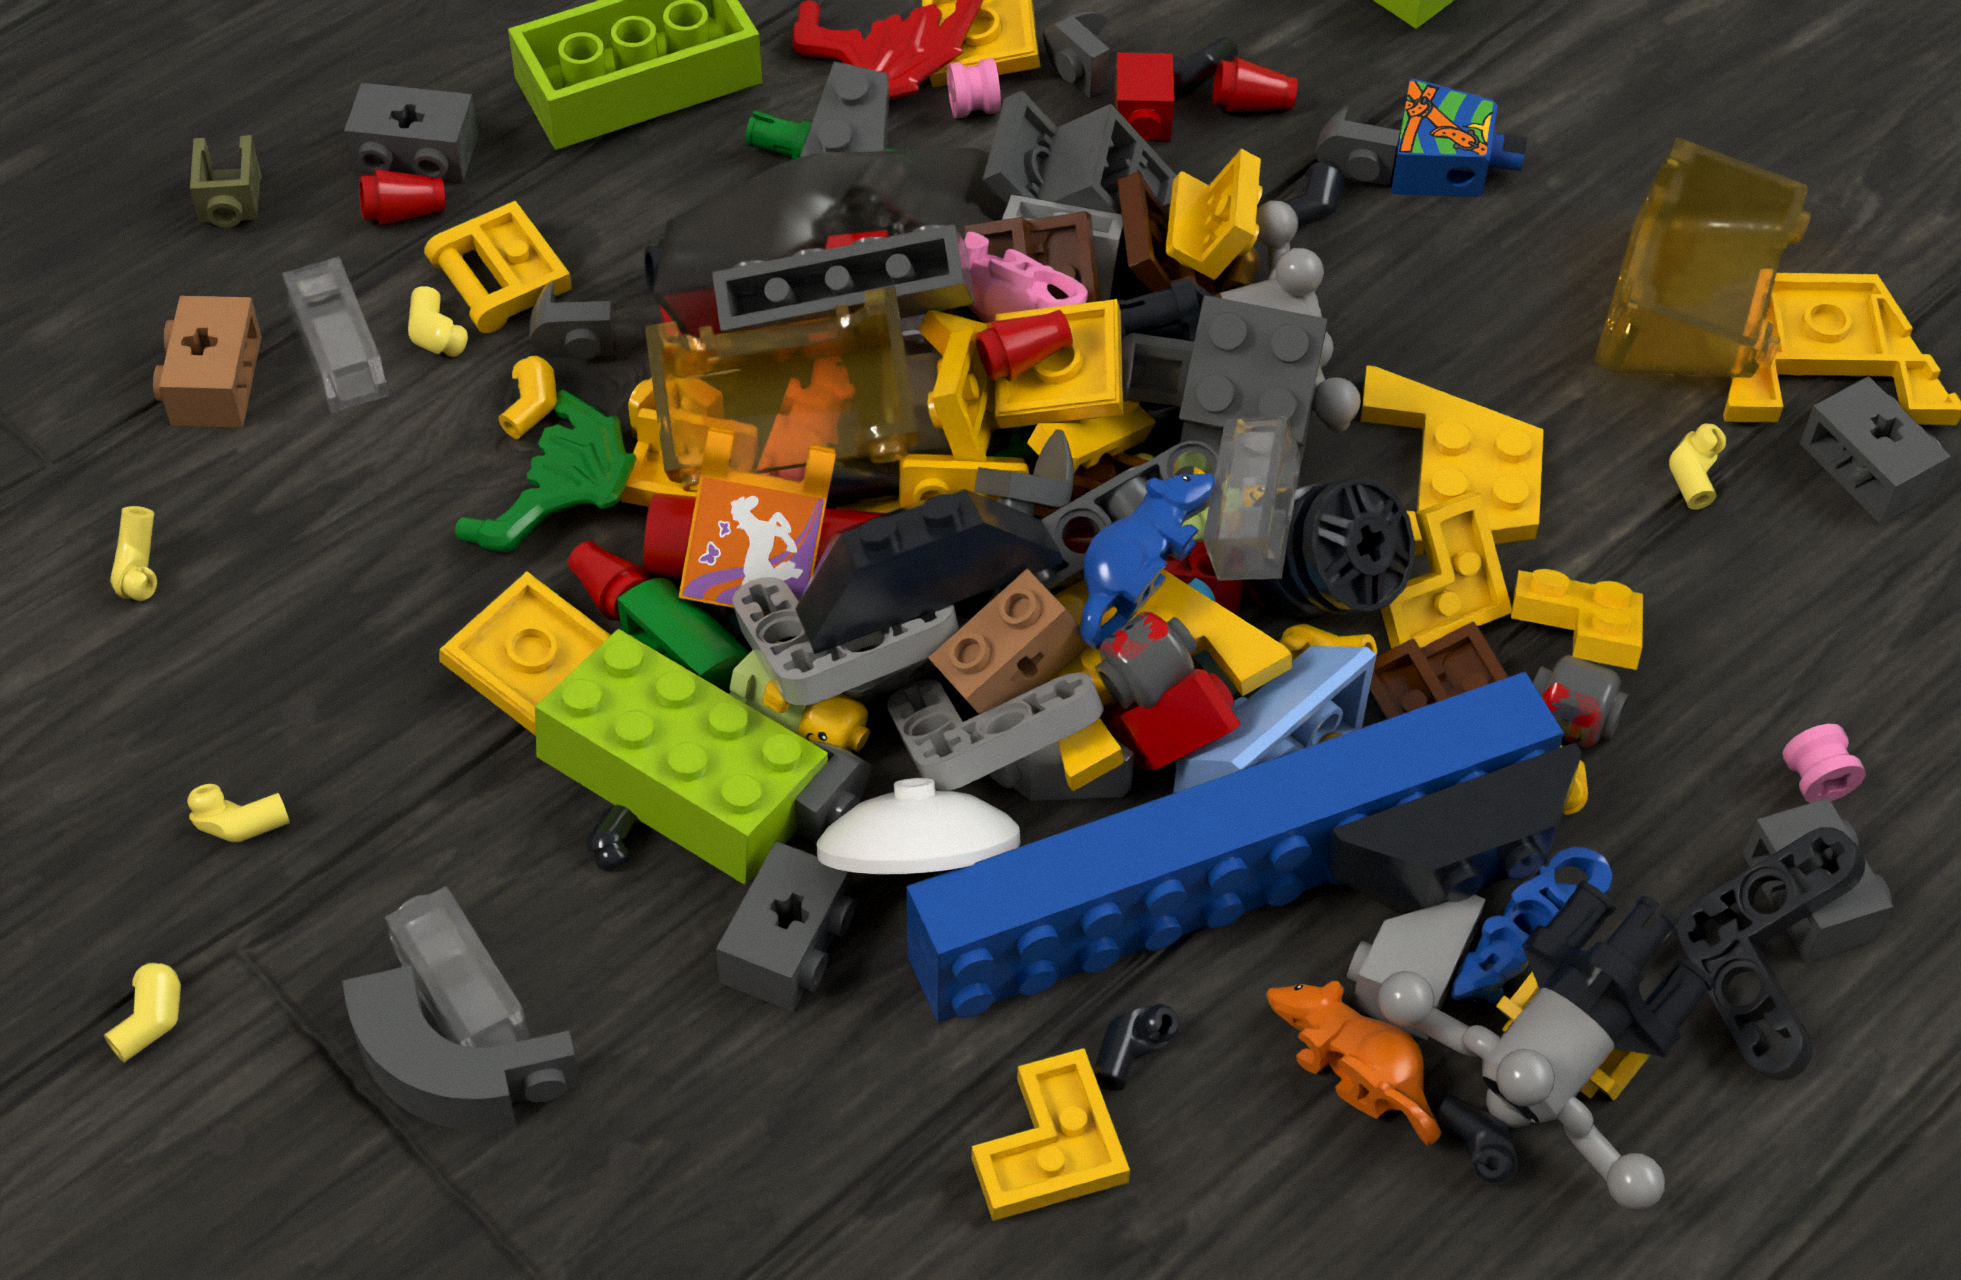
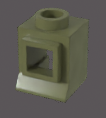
[190,135,262,227]

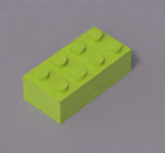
[508,0,762,150]
[535,629,828,885]

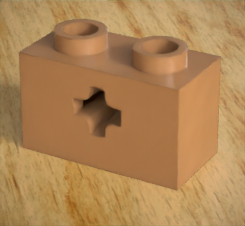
[153,296,262,428]
[928,569,1089,714]

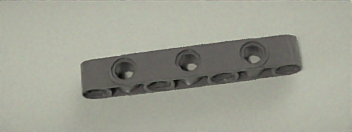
[842,441,1221,706]

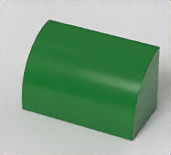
[617,578,750,694]

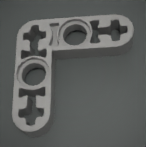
[732,577,959,705]
[887,672,1104,791]

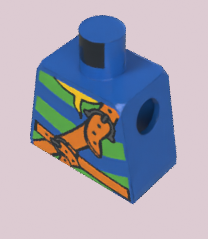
[1391,78,1527,197]

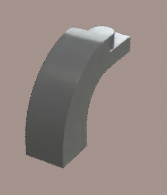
[342,965,581,1132]

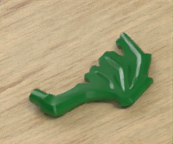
[455,390,637,553]

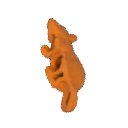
[1266,981,1441,1146]

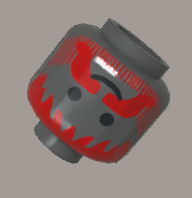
[1095,611,1198,709]
[1533,654,1629,748]

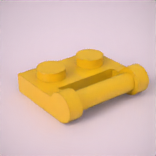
[424,201,572,333]
[928,327,999,462]

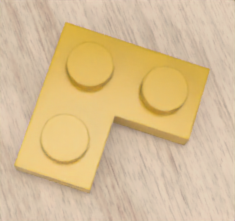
[1380,492,1512,649]
[1511,569,1643,670]
[971,1048,1130,1221]

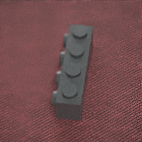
[712,224,975,350]

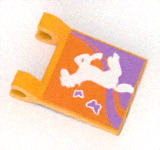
[678,426,836,614]

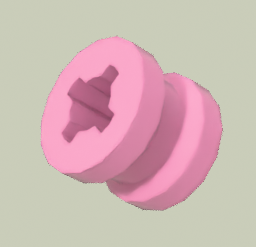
[947,58,1001,119]
[1782,724,1866,803]

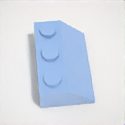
[1173,646,1377,794]

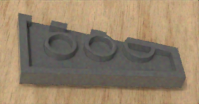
[765,61,890,261]

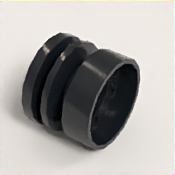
[1243,477,1415,619]

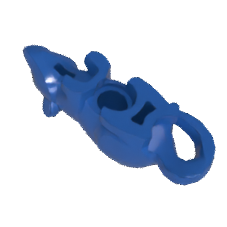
[1080,473,1215,650]
[1451,847,1613,1004]

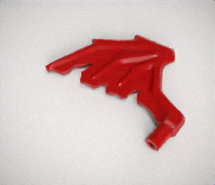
[792,0,984,100]

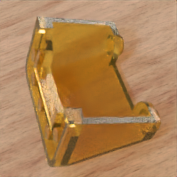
[1594,137,1811,379]
[645,286,919,492]

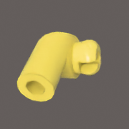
[408,286,468,357]
[1669,423,1726,510]
[110,506,157,601]
[187,784,290,843]
[104,963,181,1063]

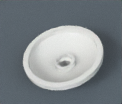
[817,778,1021,874]

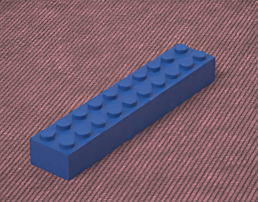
[907,671,1564,1023]

